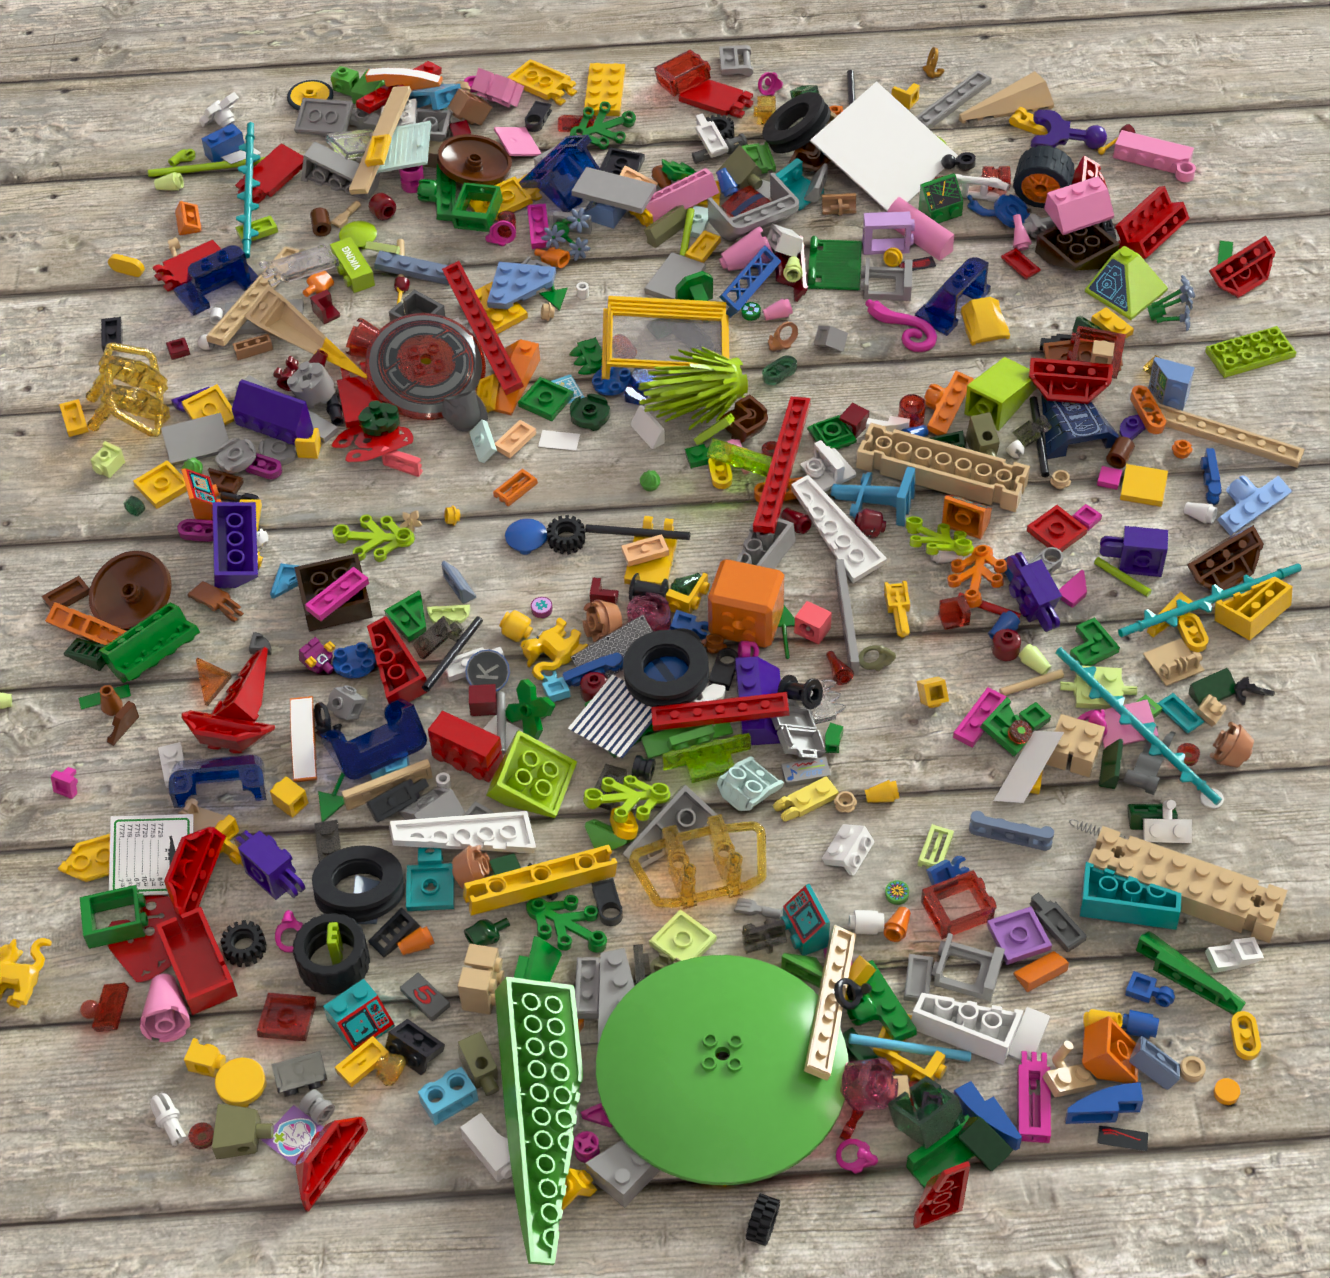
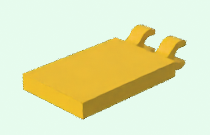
[507,59,577,106]
[468,174,542,220]
[624,516,677,584]

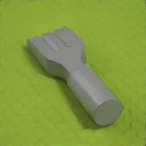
[734,898,782,919]

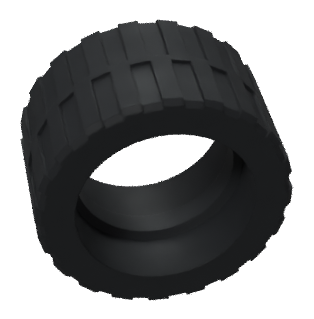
[293,913,370,995]

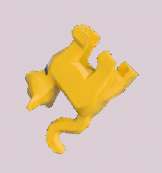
[520,617,588,680]
[0,938,52,1008]

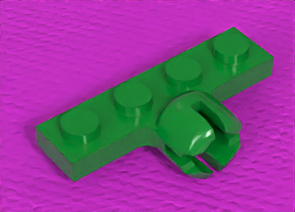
[417,164,456,221]
[846,960,917,1041]

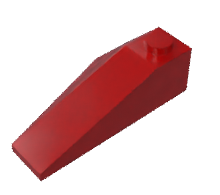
[211,646,268,722]
[913,1161,970,1229]

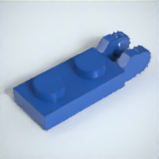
[1200,448,1222,506]
[562,652,624,687]

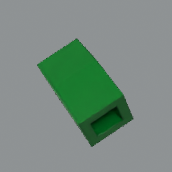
[825,722,844,753]

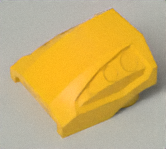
[961,297,1010,346]

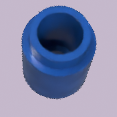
[1121,1010,1159,1039]

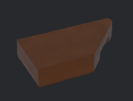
[208,468,244,494]
[107,701,139,746]

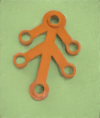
[947,545,1007,608]

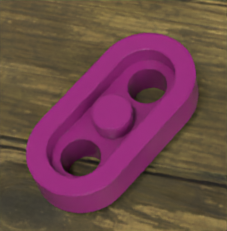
[245,453,282,479]
[177,519,213,542]

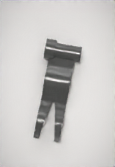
[1124,726,1176,795]

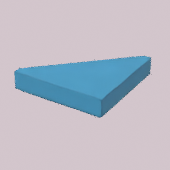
[270,563,299,599]

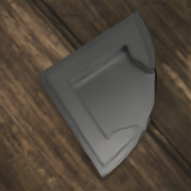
[249,632,272,655]

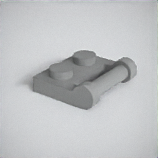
[719,45,753,77]

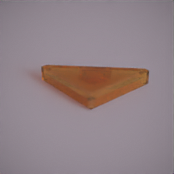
[196,658,232,706]

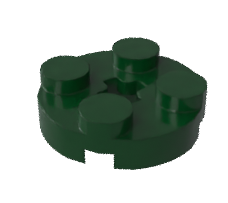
[570,394,610,431]
[358,400,400,436]

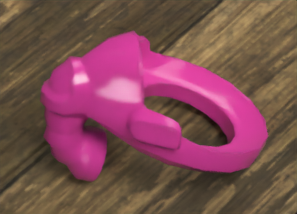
[758,72,783,96]
[485,220,516,246]
[1077,709,1108,737]
[275,910,303,953]
[836,1138,878,1174]

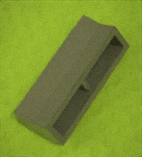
[644,205,687,248]

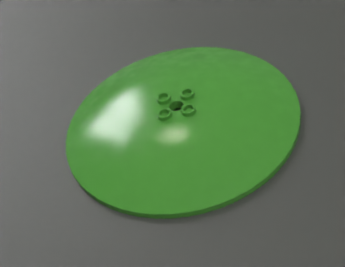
[596,955,849,1185]

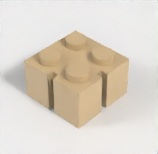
[1046,714,1105,778]
[458,944,504,1015]

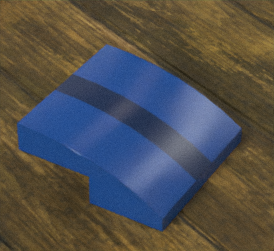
[644,656,689,682]

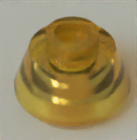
[374,1053,406,1086]

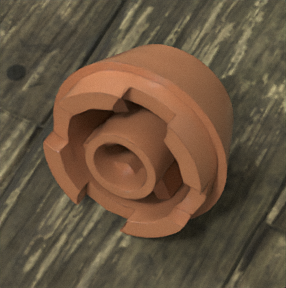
[583,600,622,642]
[1210,722,1254,768]
[452,845,493,890]

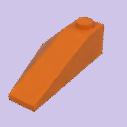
[493,339,540,416]

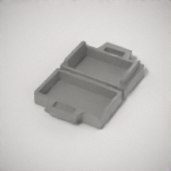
[771,699,826,759]

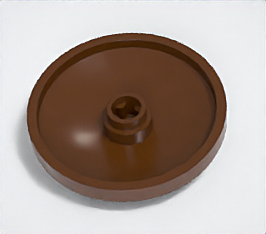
[437,134,512,186]
[89,551,172,631]

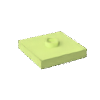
[649,909,717,962]

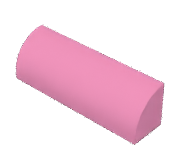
[646,168,719,222]
[887,197,954,261]

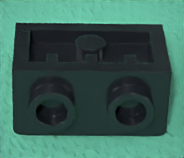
[385,1019,445,1075]

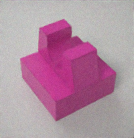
[51,767,78,799]

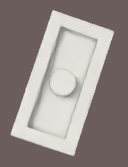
[158,742,189,788]

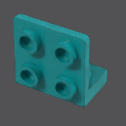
[775,158,824,210]

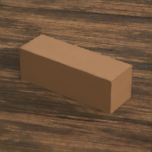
[233,333,273,360]

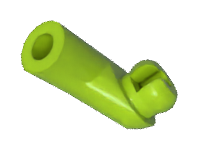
[168,149,195,167]

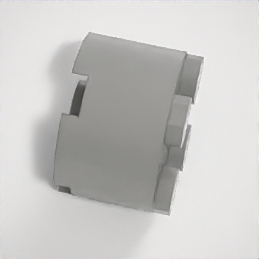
[287,361,335,409]

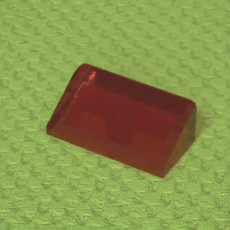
[558,115,596,132]

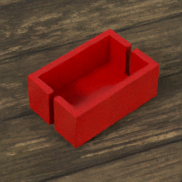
[428,710,503,783]

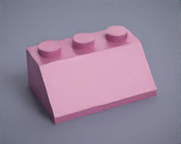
[1044,176,1114,235]

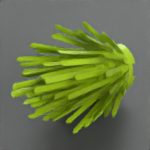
[638,346,748,430]

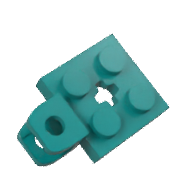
[406,847,455,912]

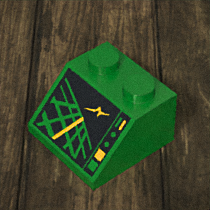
[918,173,964,224]

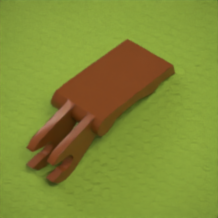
[187,581,244,622]

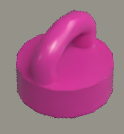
[738,641,759,658]

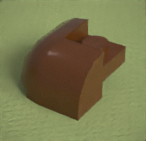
[789,141,831,173]
[719,394,768,444]

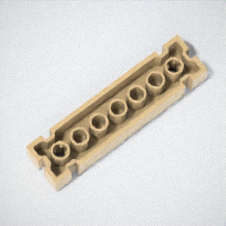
[856,423,1030,512]
[1088,826,1288,943]

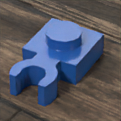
[669,609,708,640]
[926,856,970,892]

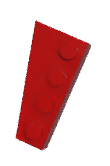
[367,616,431,712]

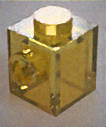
[754,96,776,125]

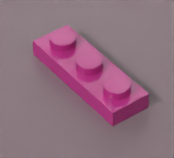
[527,203,551,249]
[305,567,369,621]
[953,687,1007,748]

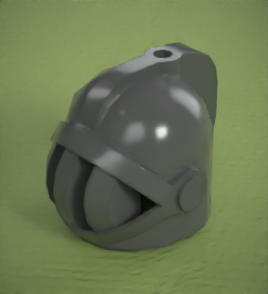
[441,390,488,432]

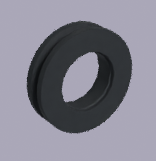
[762,92,831,154]
[623,630,709,707]
[312,845,404,922]

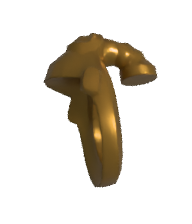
[922,47,945,78]

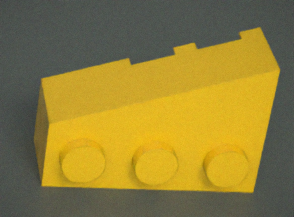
[1214,577,1293,641]

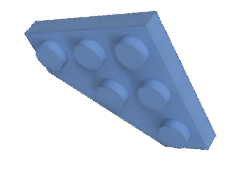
[487,262,556,309]

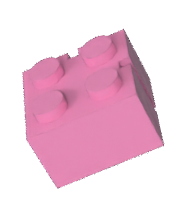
[471,68,524,108]

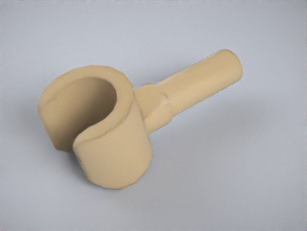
[168,237,181,257]

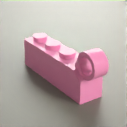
[1113,130,1196,182]

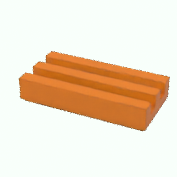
[493,469,538,507]

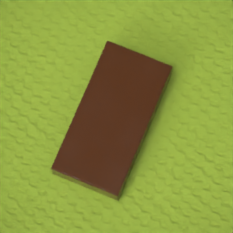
[42,576,90,610]

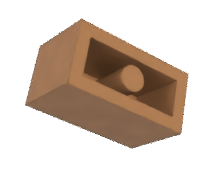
[448,89,492,125]

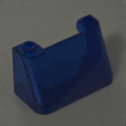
[319,698,427,780]
[169,755,267,808]

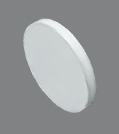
[1200,788,1224,809]

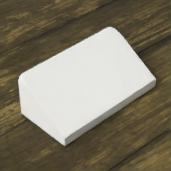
[631,405,665,449]

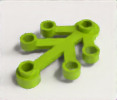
[332,514,415,562]
[905,516,974,556]
[583,775,671,823]

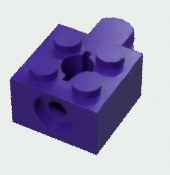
[1100,526,1168,577]

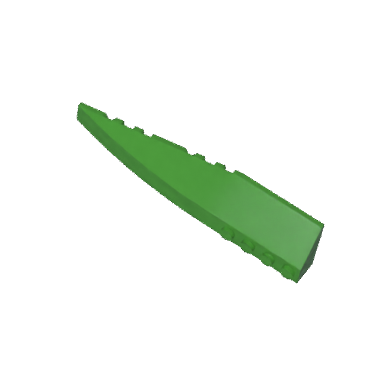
[495,977,583,1266]

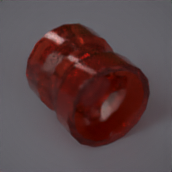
[497,211,516,238]

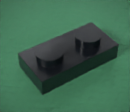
[101,317,123,352]

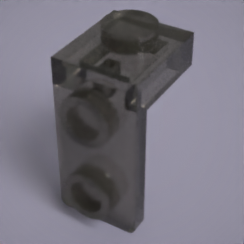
[413,616,464,660]

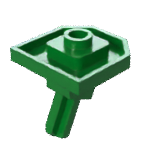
[675,271,713,323]

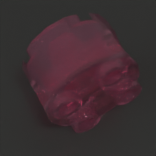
[627,593,671,632]
[840,1058,899,1112]

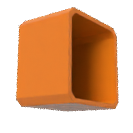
[708,559,784,648]

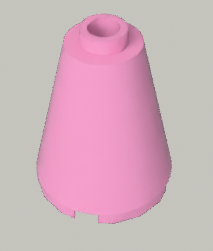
[719,227,773,272]
[140,974,190,1042]

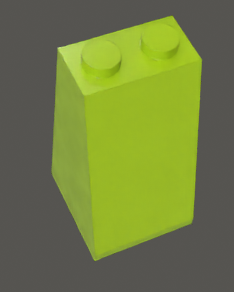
[964,357,1037,431]

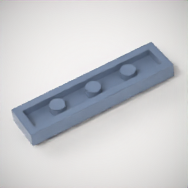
[374,251,449,285]

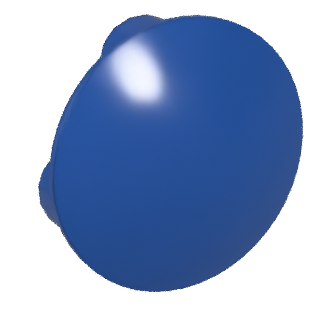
[592,366,632,396]
[505,519,547,555]
[332,642,376,679]

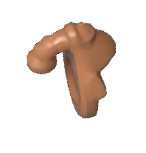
[768,321,798,351]

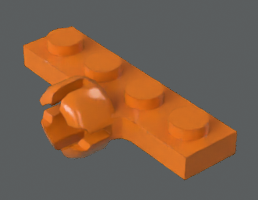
[922,371,974,436]

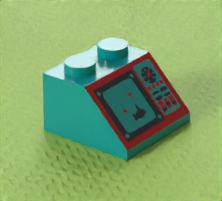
[780,884,830,956]
[323,979,395,1052]

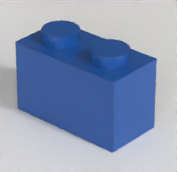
[201,123,244,163]

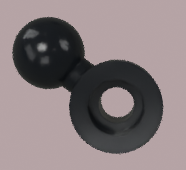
[941,152,976,171]

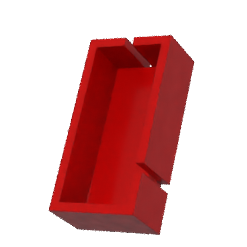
[156,907,238,1015]

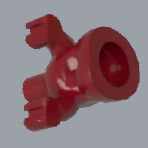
[273,356,299,391]

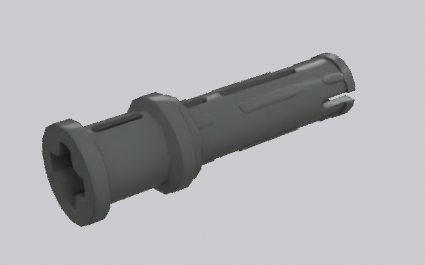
[692,133,748,164]

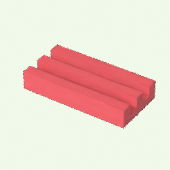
[381,446,423,477]

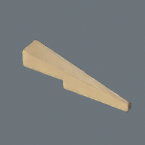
[959,71,1054,124]

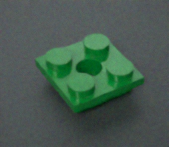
[807,415,857,450]

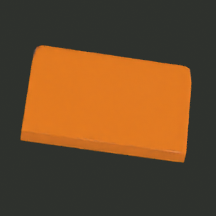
[175,201,201,235]
[1013,951,1069,992]

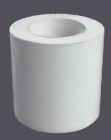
[576,282,589,299]
[210,307,223,325]
[436,772,451,789]

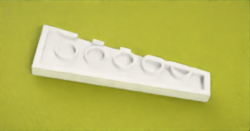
[791,475,887,583]
[389,811,536,853]

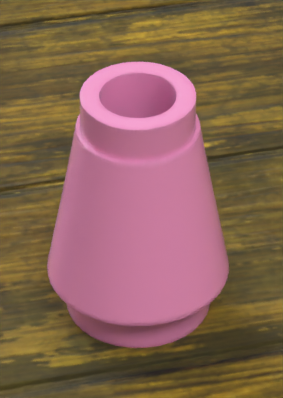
[762,298,793,321]

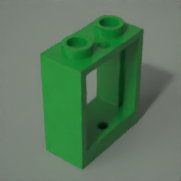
[451,182,503,232]
[79,885,148,949]

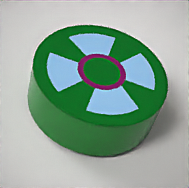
[741,302,761,321]

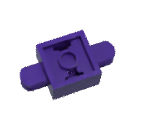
[1007,552,1062,632]
[234,830,306,900]

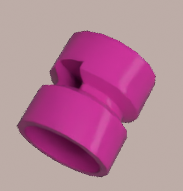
[399,165,424,193]

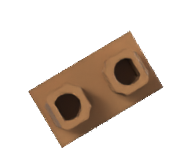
[822,193,856,216]

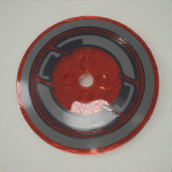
[365,313,486,420]

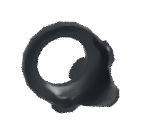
[1233,676,1275,705]
[314,702,342,741]
[834,978,872,1010]

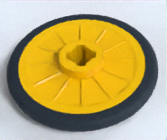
[287,80,334,110]

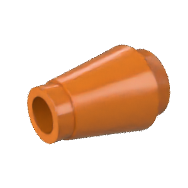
[884,907,911,942]
[397,926,435,956]

